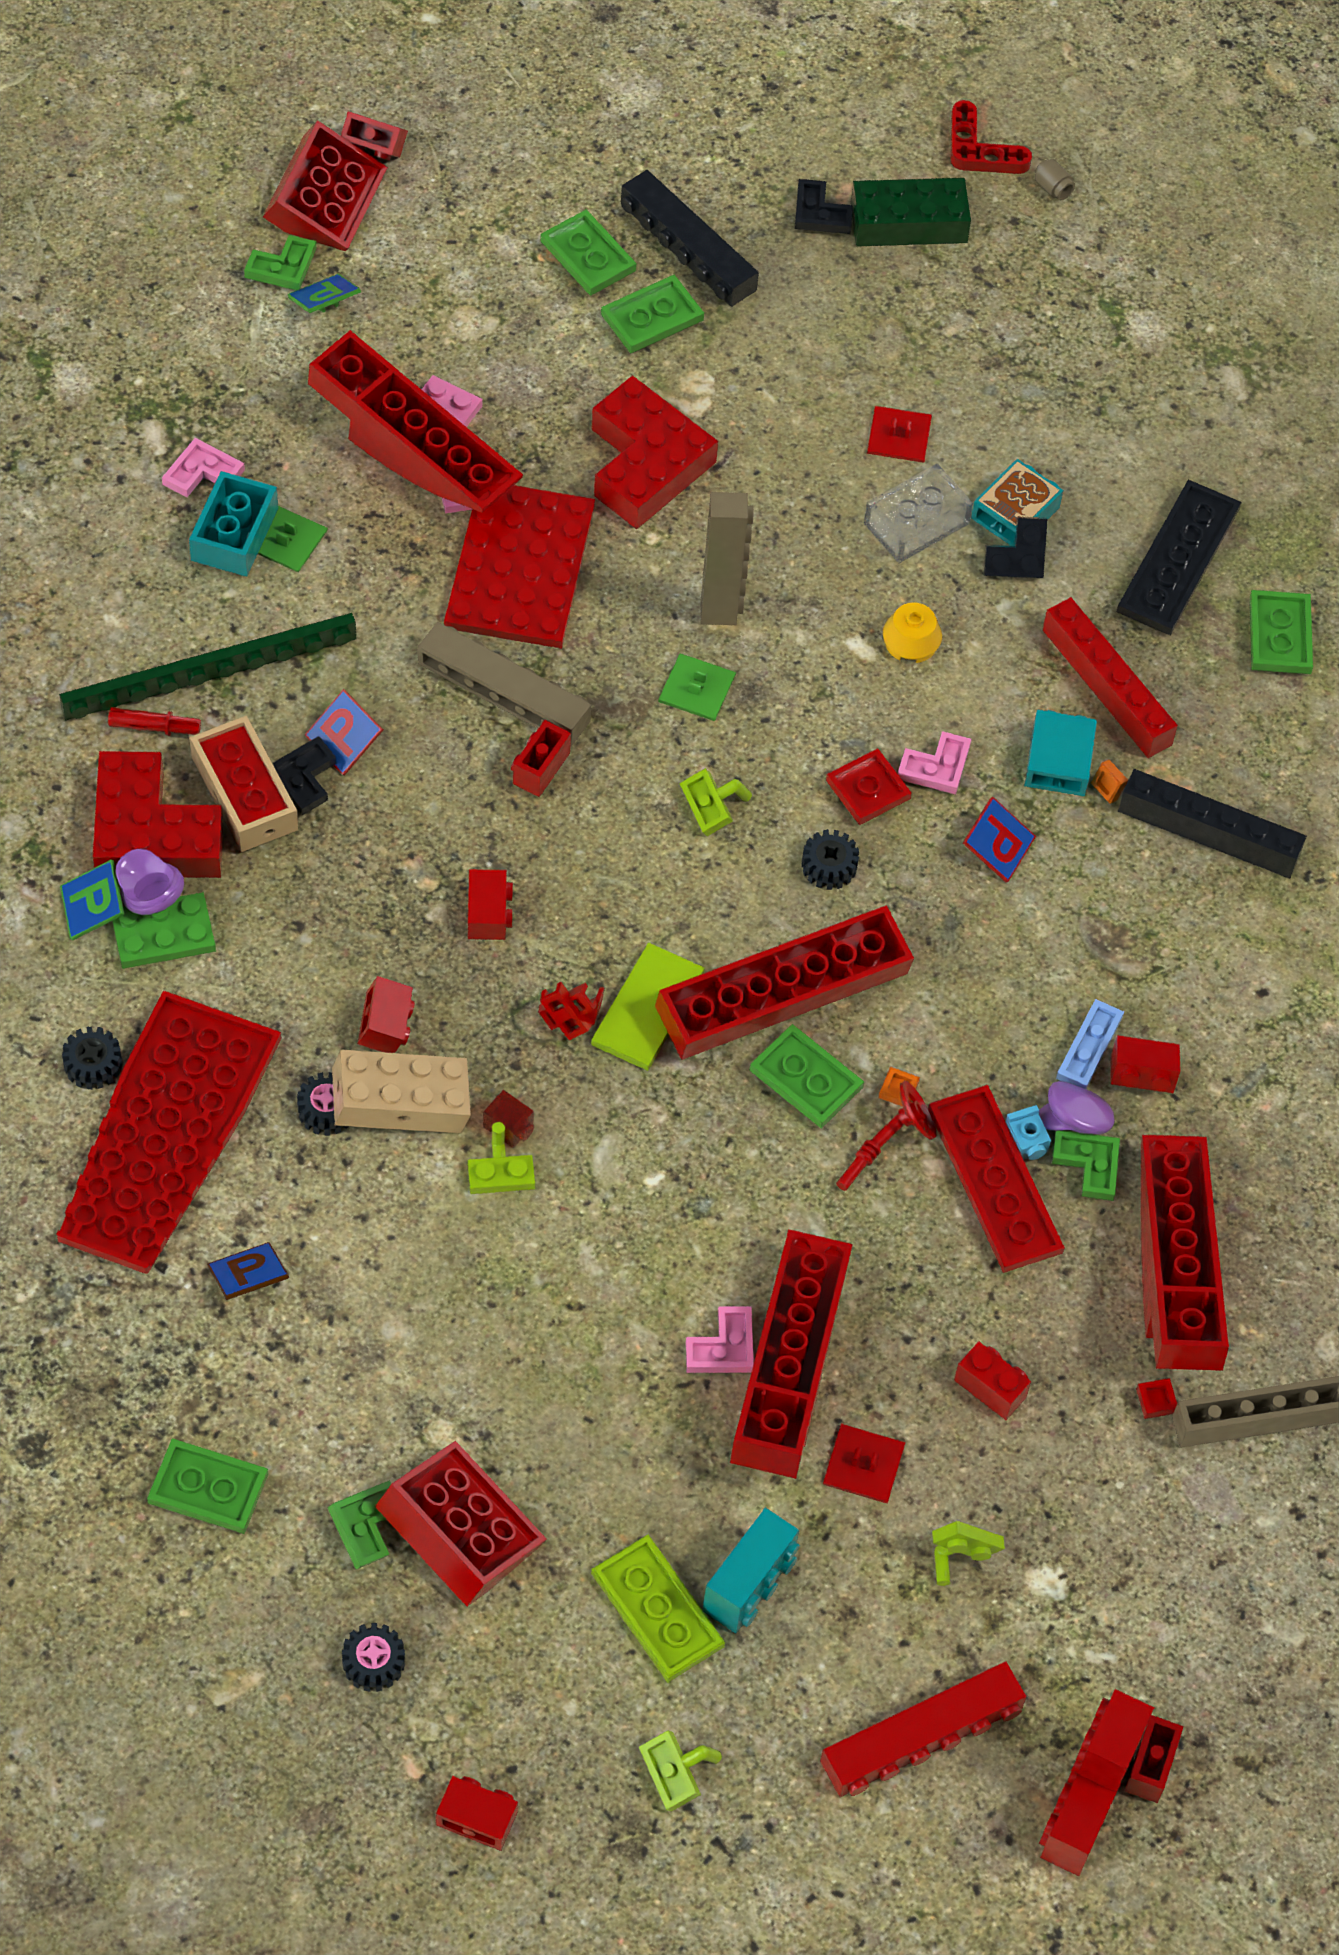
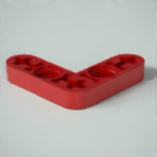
[951,100,1032,174]

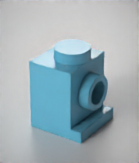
[1005,1105,1051,1160]

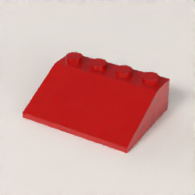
[263,120,388,251]
[375,1440,547,1607]

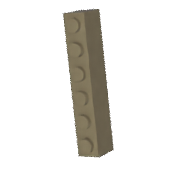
[701,492,754,625]
[418,621,592,747]
[1172,1376,1339,1448]

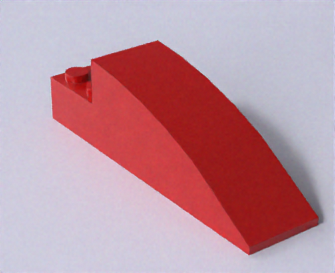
[308,330,523,513]
[1141,1134,1229,1371]
[730,1229,853,1479]

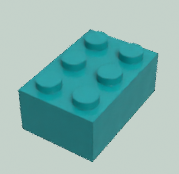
[189,471,278,577]
[702,1507,800,1634]

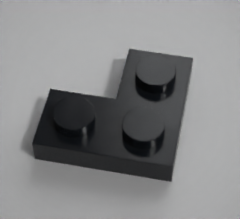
[795,179,853,234]
[983,516,1048,578]
[272,736,337,816]

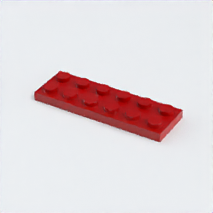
[928,1085,1065,1273]

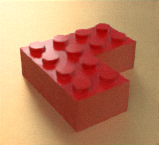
[591,375,718,529]
[93,751,223,878]
[1039,1689,1155,1876]

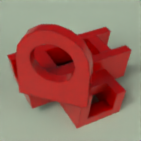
[538,982,605,1040]

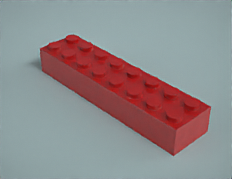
[655,905,914,1060]

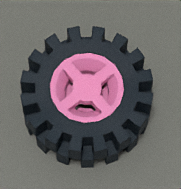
[297,1072,349,1136]
[342,1623,405,1692]

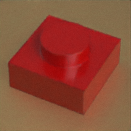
[1136,1378,1177,1419]

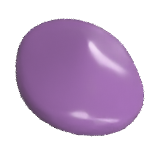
[116,849,184,915]
[1039,1081,1115,1135]

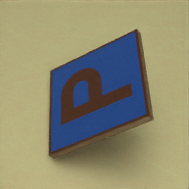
[207,1242,289,1300]

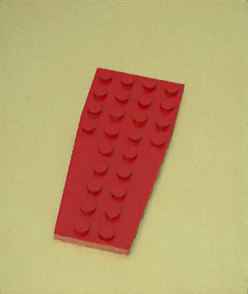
[56,990,282,1274]

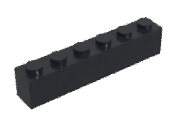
[620,169,759,307]
[1118,769,1307,879]

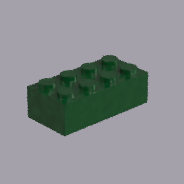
[850,178,971,247]

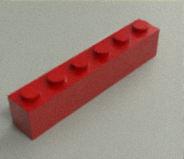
[1043,597,1178,758]
[820,1661,1027,1797]

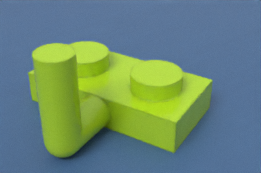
[679,768,752,836]
[467,1122,535,1194]
[932,1521,1005,1586]
[639,1730,722,1812]

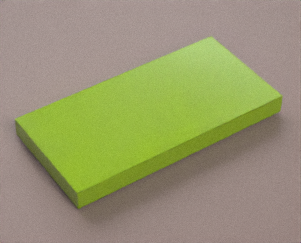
[591,942,705,1071]
[591,1534,725,1683]

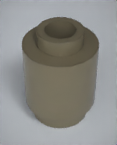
[1035,159,1075,200]

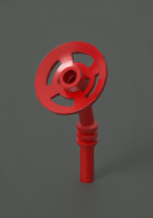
[836,1081,937,1191]

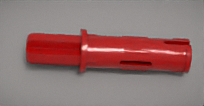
[108,707,201,736]

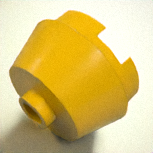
[883,603,942,663]

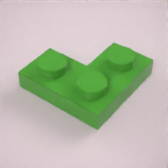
[244,235,317,291]
[1052,1130,1120,1201]
[327,1480,391,1570]

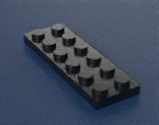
[1116,479,1242,636]

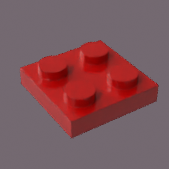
[826,748,912,825]

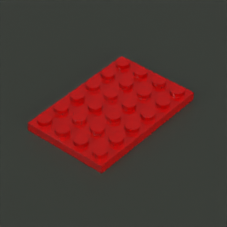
[444,485,595,649]

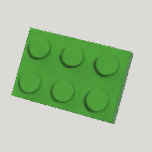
[540,209,637,296]
[601,274,704,354]
[1250,590,1313,674]
[112,892,216,969]
[749,1024,864,1129]
[147,1438,268,1534]

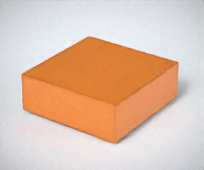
[1091,760,1128,804]
[878,1067,920,1106]

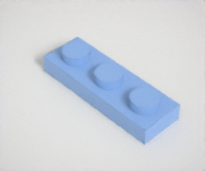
[1056,999,1124,1089]

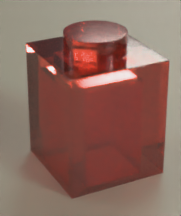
[483,1090,535,1148]

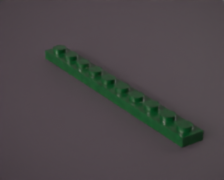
[59,613,356,721]

